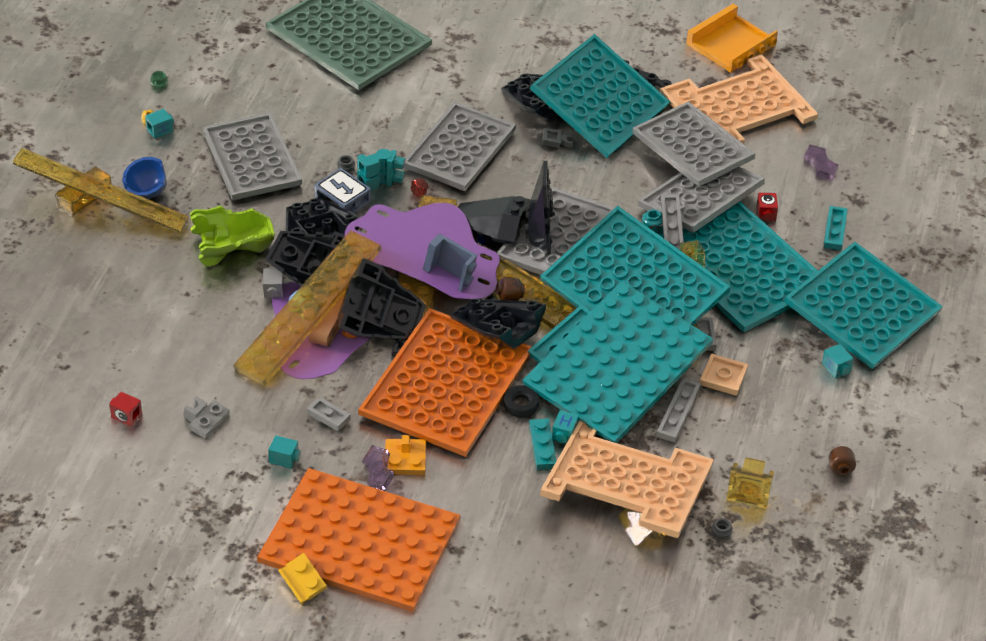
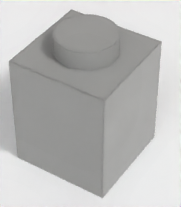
[263,268,284,298]

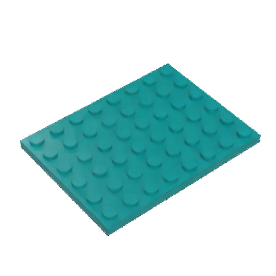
[660,201,818,332]
[540,206,730,325]
[522,281,713,443]

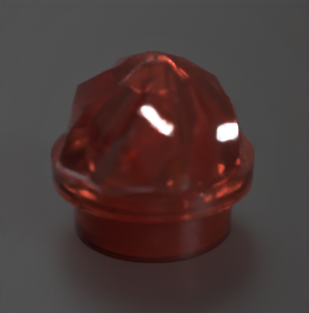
[410,178,429,197]

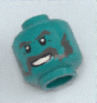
[642,209,663,235]

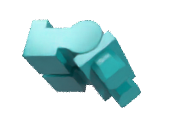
[357,149,405,191]

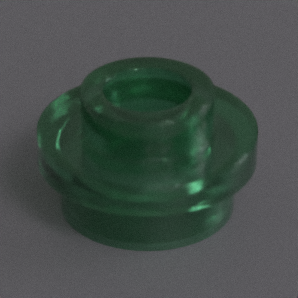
[150,71,168,87]

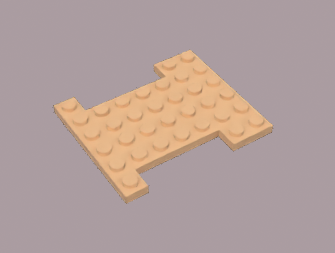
[660,55,818,144]
[540,421,714,538]

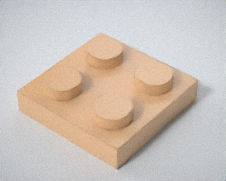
[700,354,749,396]

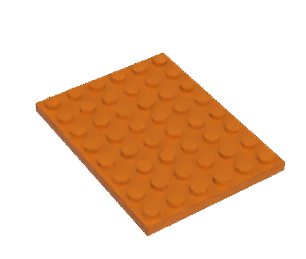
[358,308,532,457]
[257,468,461,612]

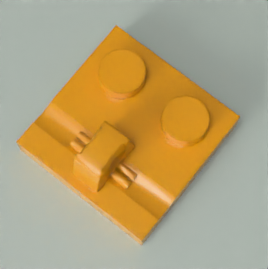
[384,435,426,475]

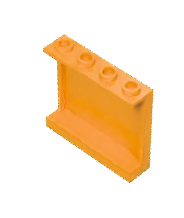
[686,3,778,73]

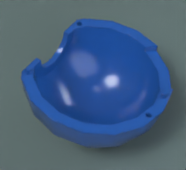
[122,157,167,199]

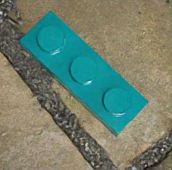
[823,206,848,251]
[529,418,556,470]

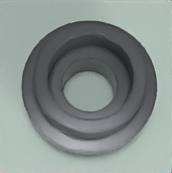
[337,155,355,172]
[712,518,733,538]

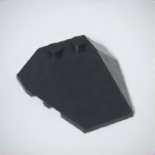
[525,161,553,254]
[458,196,531,245]
[265,231,354,298]
[338,258,426,340]

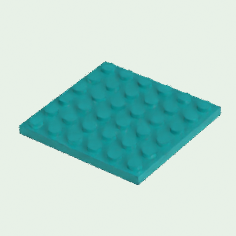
[530,34,670,158]
[784,241,943,369]

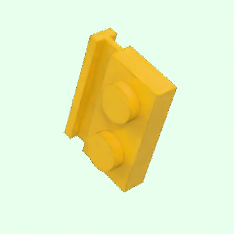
[278,553,327,605]

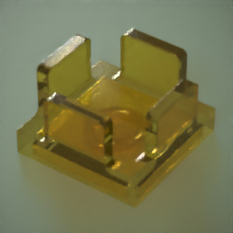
[727,457,774,508]

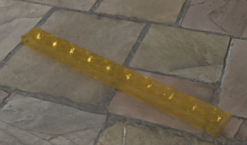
[13,148,189,233]

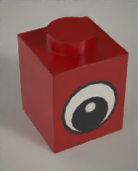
[756,193,778,221]
[109,392,142,426]

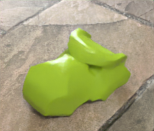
[190,205,275,267]

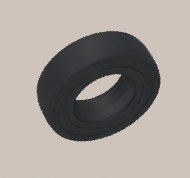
[504,385,539,417]

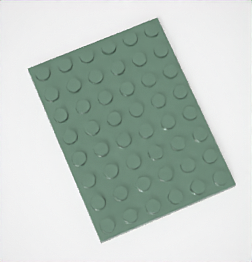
[265,0,432,90]

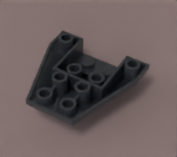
[501,73,560,121]
[286,198,360,235]
[450,299,546,349]

